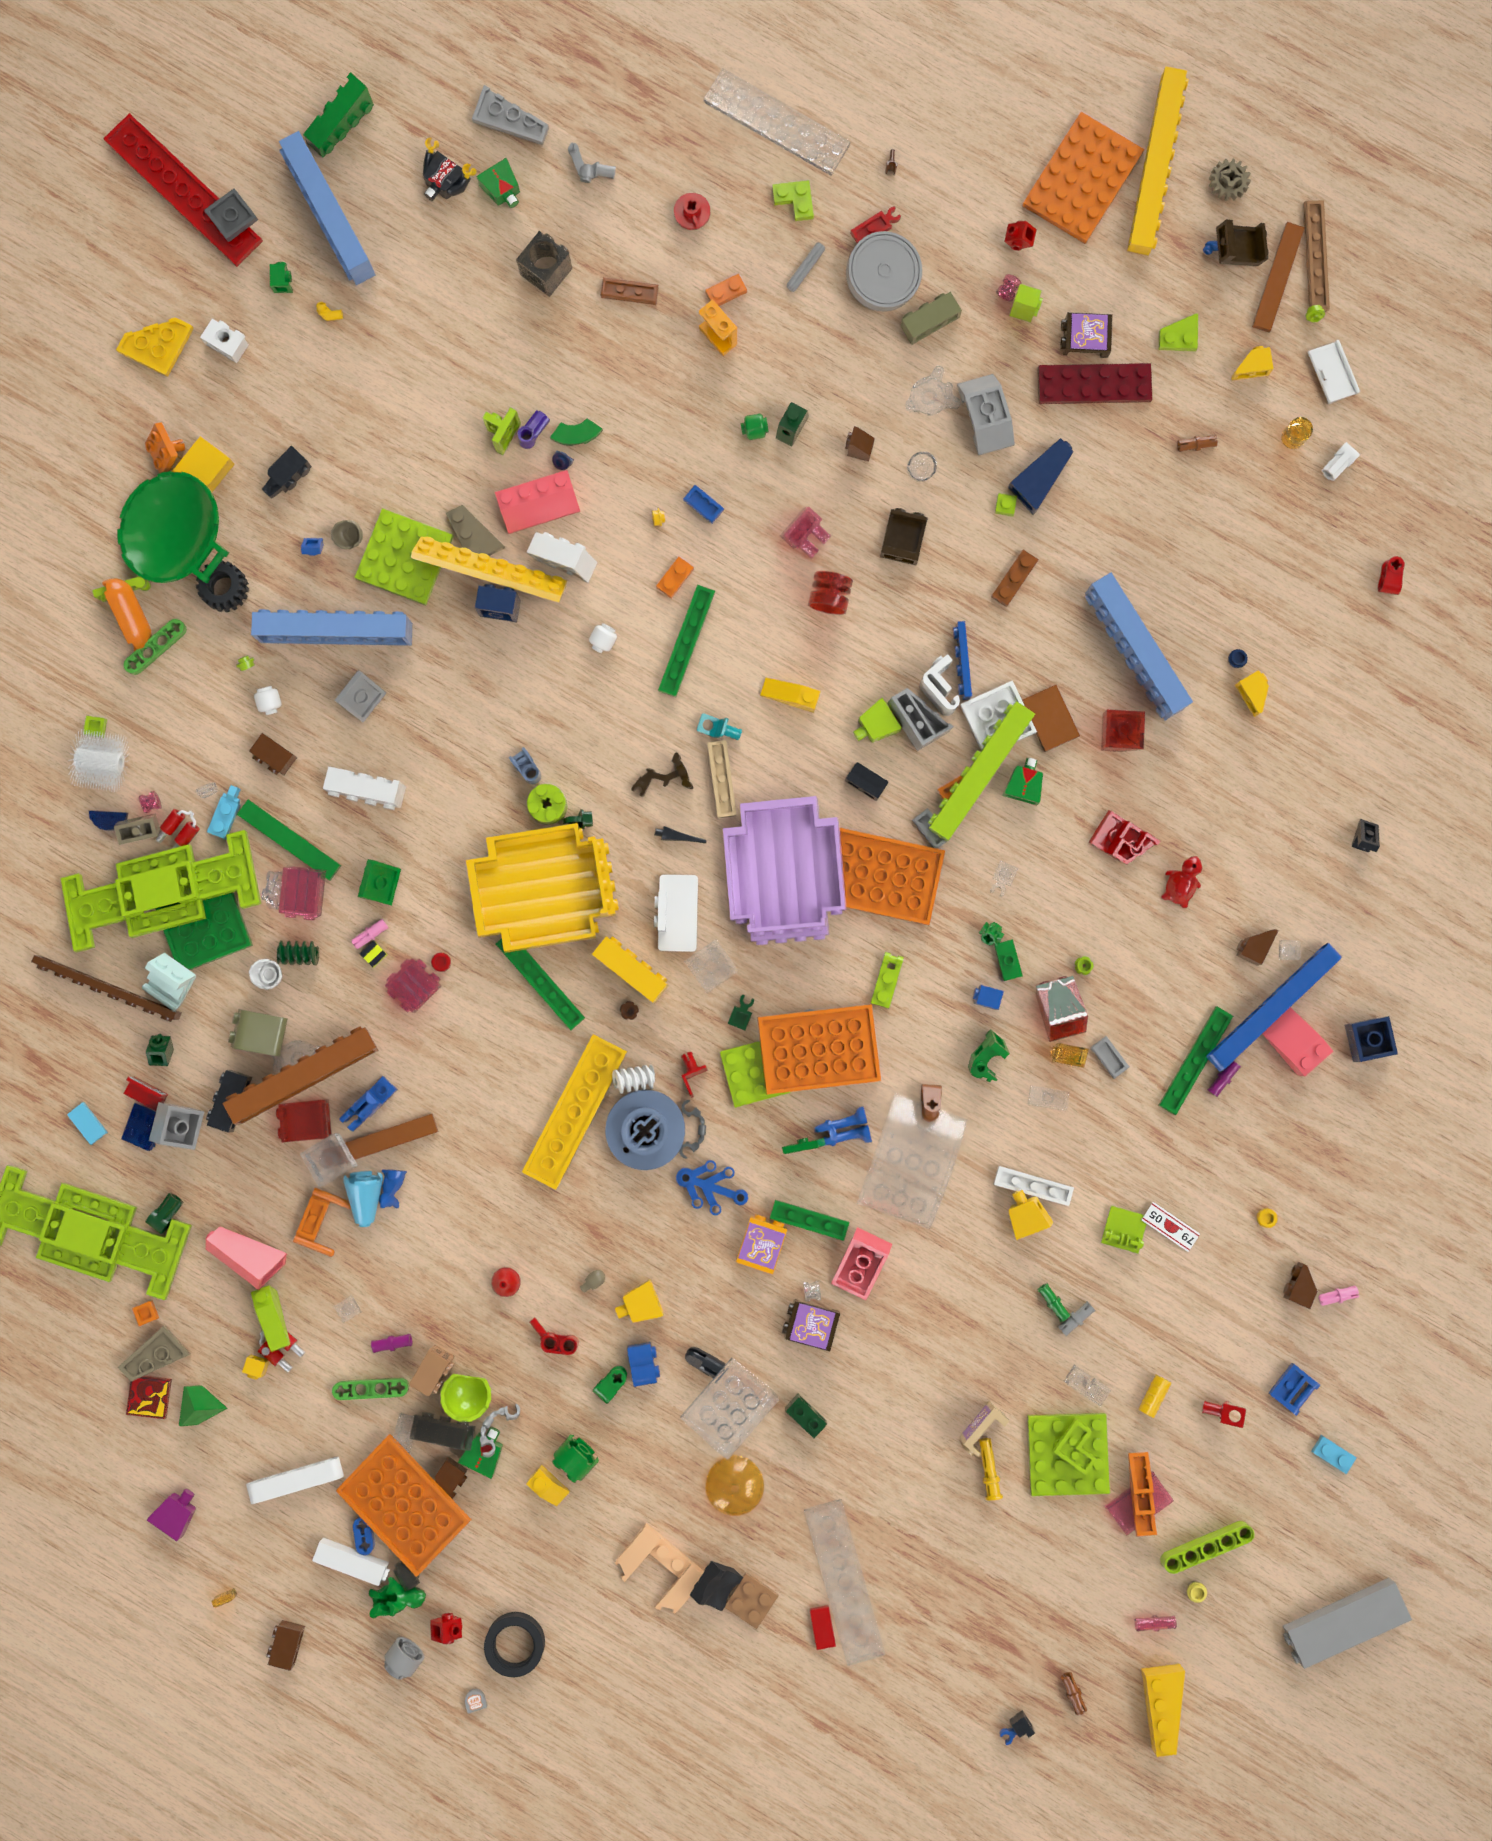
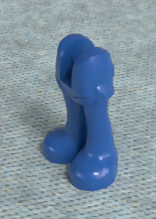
[814,1106,872,1146]

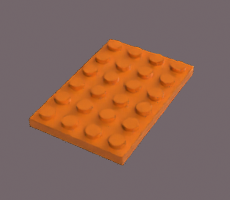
[1022,112,1145,244]
[840,828,945,926]
[757,1004,881,1095]
[336,1434,472,1577]

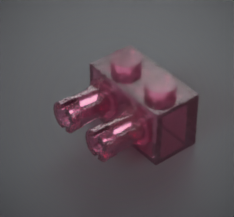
[780,506,832,559]

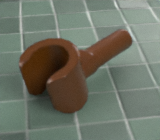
[885,149,898,175]

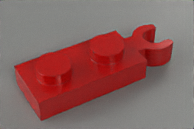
[850,206,901,243]

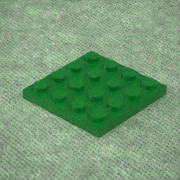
[155,893,253,970]

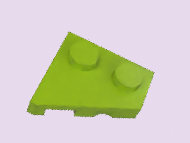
[1159,314,1198,351]

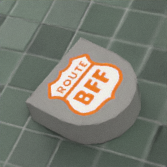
[465,1689,488,1713]

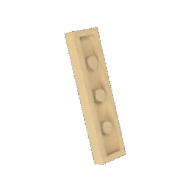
[707,740,737,818]

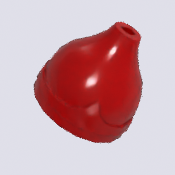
[491,1267,521,1297]

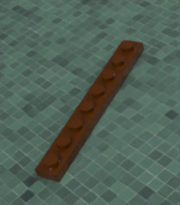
[31,955,182,1022]

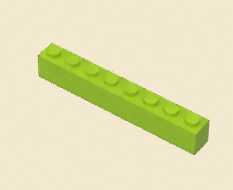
[928,701,1035,842]

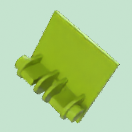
[1101,1205,1146,1254]

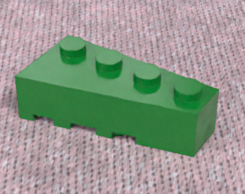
[303,72,374,158]

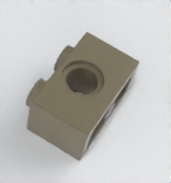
[114,813,161,845]

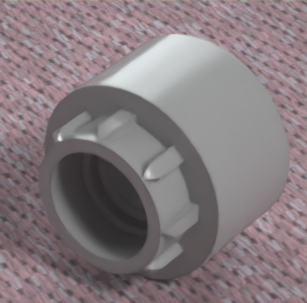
[384,1637,424,1680]

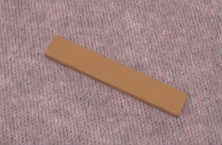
[1304,200,1330,312]

